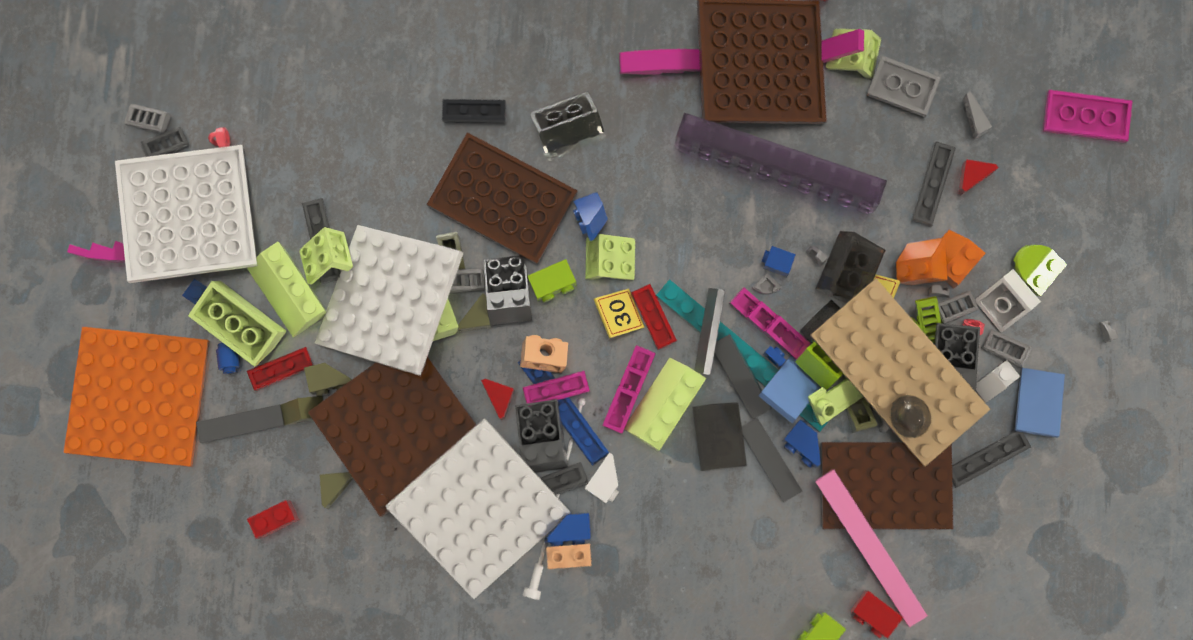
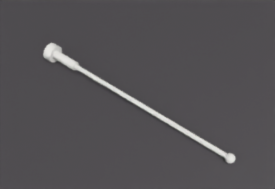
[523,398,586,600]

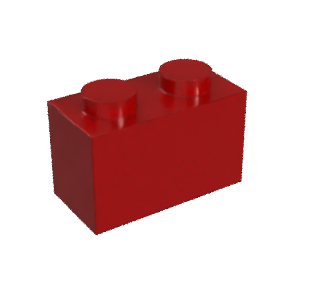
[247,500,299,539]
[850,590,904,639]

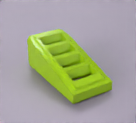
[915,296,941,343]

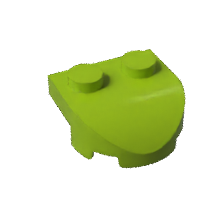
[1013,244,1067,296]

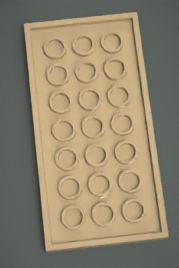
[810,278,991,466]

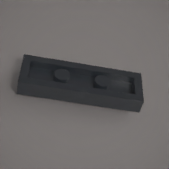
[442,99,506,122]

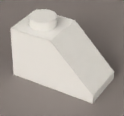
[585,453,619,503]

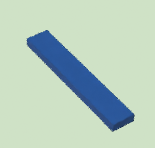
[518,360,609,466]

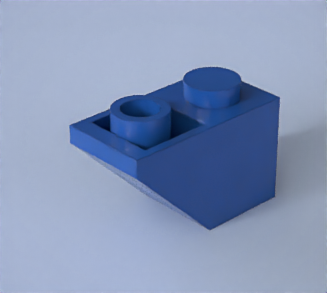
[573,192,608,241]
[782,419,821,468]
[544,513,591,547]

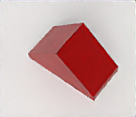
[958,159,999,196]
[481,379,515,420]

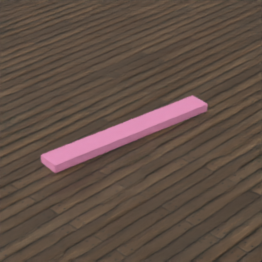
[815,469,928,628]

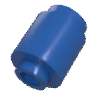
[216,342,240,374]

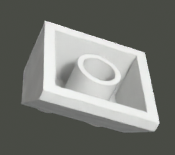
[975,269,1041,333]

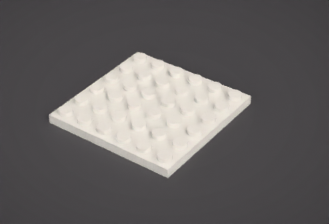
[115,145,257,283]
[315,225,463,375]
[386,418,571,599]

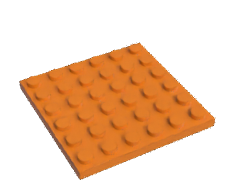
[63,327,210,467]

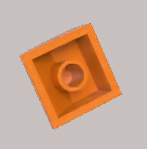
[942,230,986,289]
[896,238,947,286]

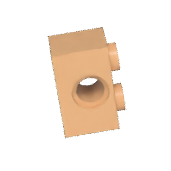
[520,335,568,373]
[546,544,592,569]

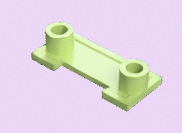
[808,378,863,425]

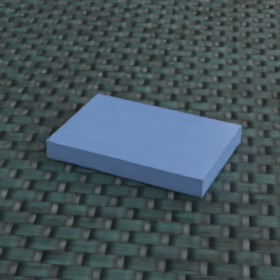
[759,356,820,423]
[1015,368,1065,438]

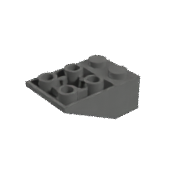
[483,255,532,325]
[934,323,980,391]
[515,399,568,472]

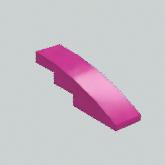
[619,49,700,75]
[67,241,125,263]
[729,287,811,360]
[602,345,656,434]

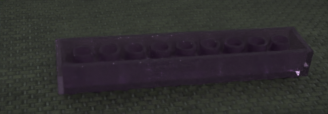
[675,113,887,214]

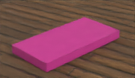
[1043,90,1132,143]

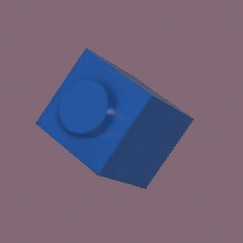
[761,246,796,277]

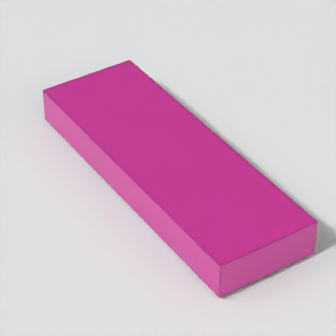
[822,29,864,63]
[522,371,590,407]

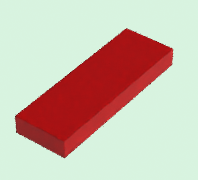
[631,284,677,350]
[247,347,314,391]

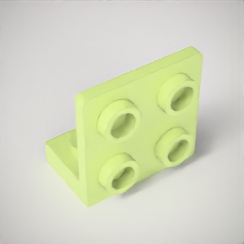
[826,29,881,78]
[299,227,353,285]
[585,234,635,280]

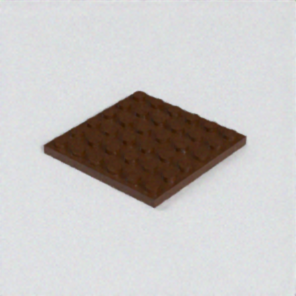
[697,0,827,124]
[308,356,476,517]

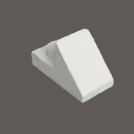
[976,360,1020,403]

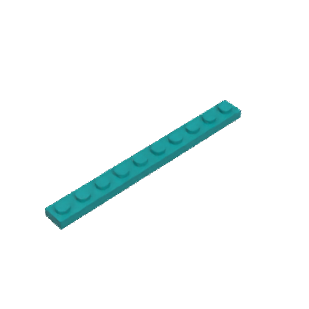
[656,279,829,432]

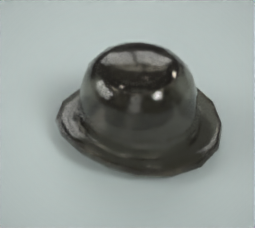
[890,395,931,438]

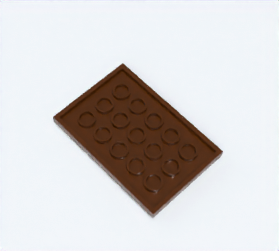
[427,132,578,265]
[821,442,953,529]

